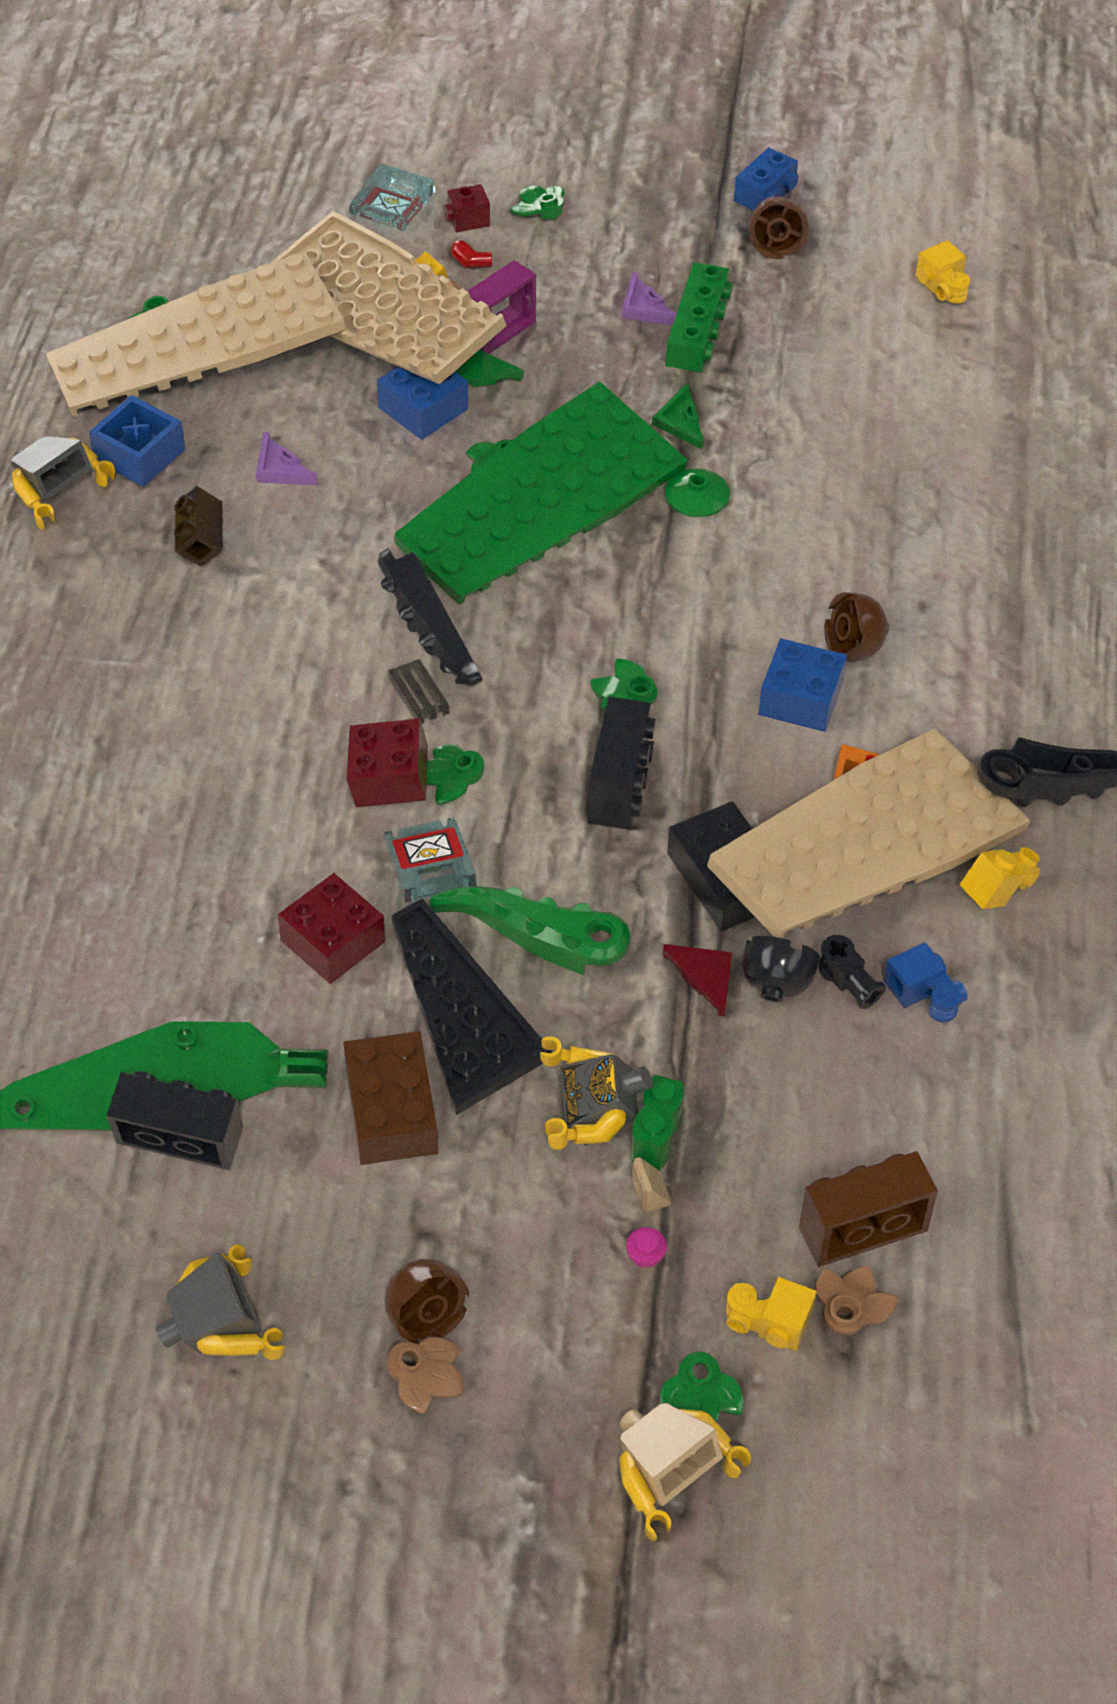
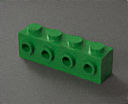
[666,262,733,373]

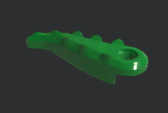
[429,886,630,975]

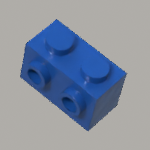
[734,147,799,210]

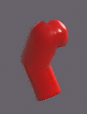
[450,240,492,268]

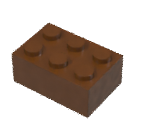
[343,1031,438,1165]
[799,1151,938,1267]

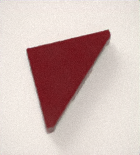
[663,944,733,1016]

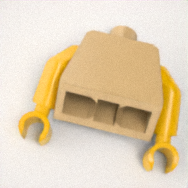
[619,1403,751,1541]

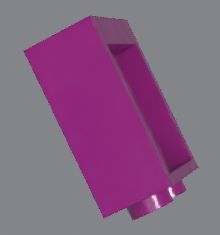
[467,260,536,354]

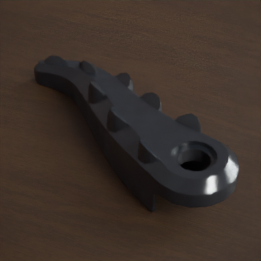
[377,548,483,686]
[977,737,1117,807]

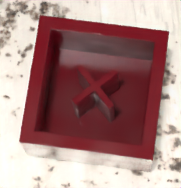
[347,718,428,808]
[277,872,386,984]

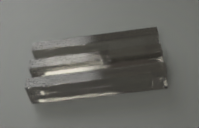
[388,659,450,724]

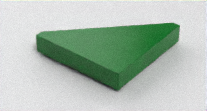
[455,350,524,387]
[652,384,704,449]

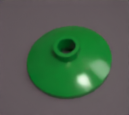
[665,468,730,517]

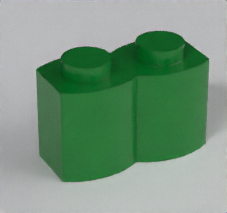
[631,1075,684,1171]

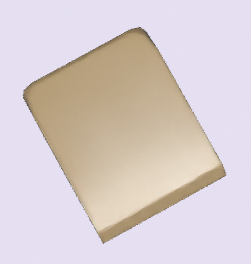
[632,1157,672,1212]

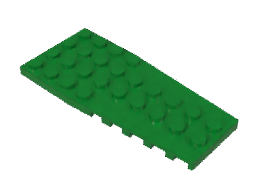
[394,381,688,604]

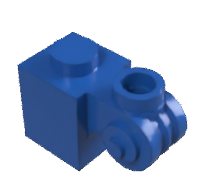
[884,942,968,1022]

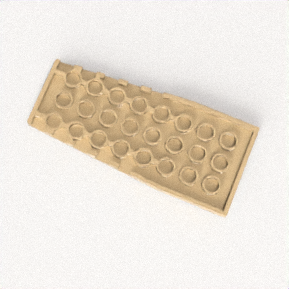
[271,211,506,384]
[46,251,346,417]
[707,728,1031,938]

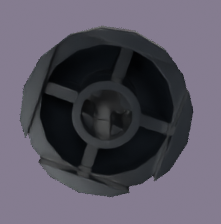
[742,936,820,1002]

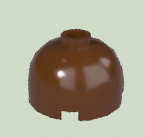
[748,195,809,259]
[824,592,889,661]
[385,1259,469,1344]

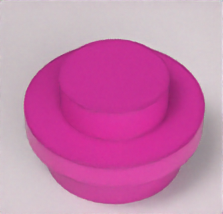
[626,1227,667,1267]

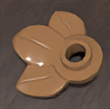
[816,1265,898,1335]
[387,1337,464,1414]

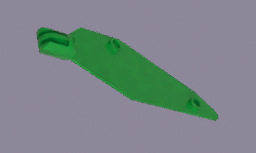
[0,1021,329,1131]

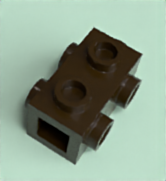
[174,486,223,567]

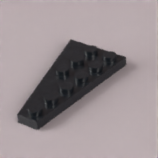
[391,898,552,1115]

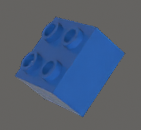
[377,366,468,440]
[89,395,185,487]
[758,638,847,732]

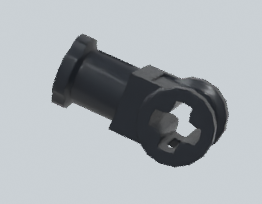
[818,934,886,1009]

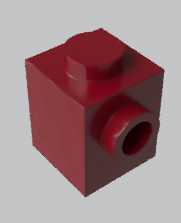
[443,184,490,233]

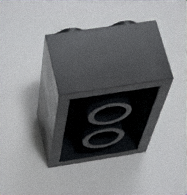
[588,697,656,830]
[667,801,755,932]
[106,1071,243,1170]

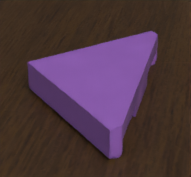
[622,272,677,325]
[256,432,317,485]

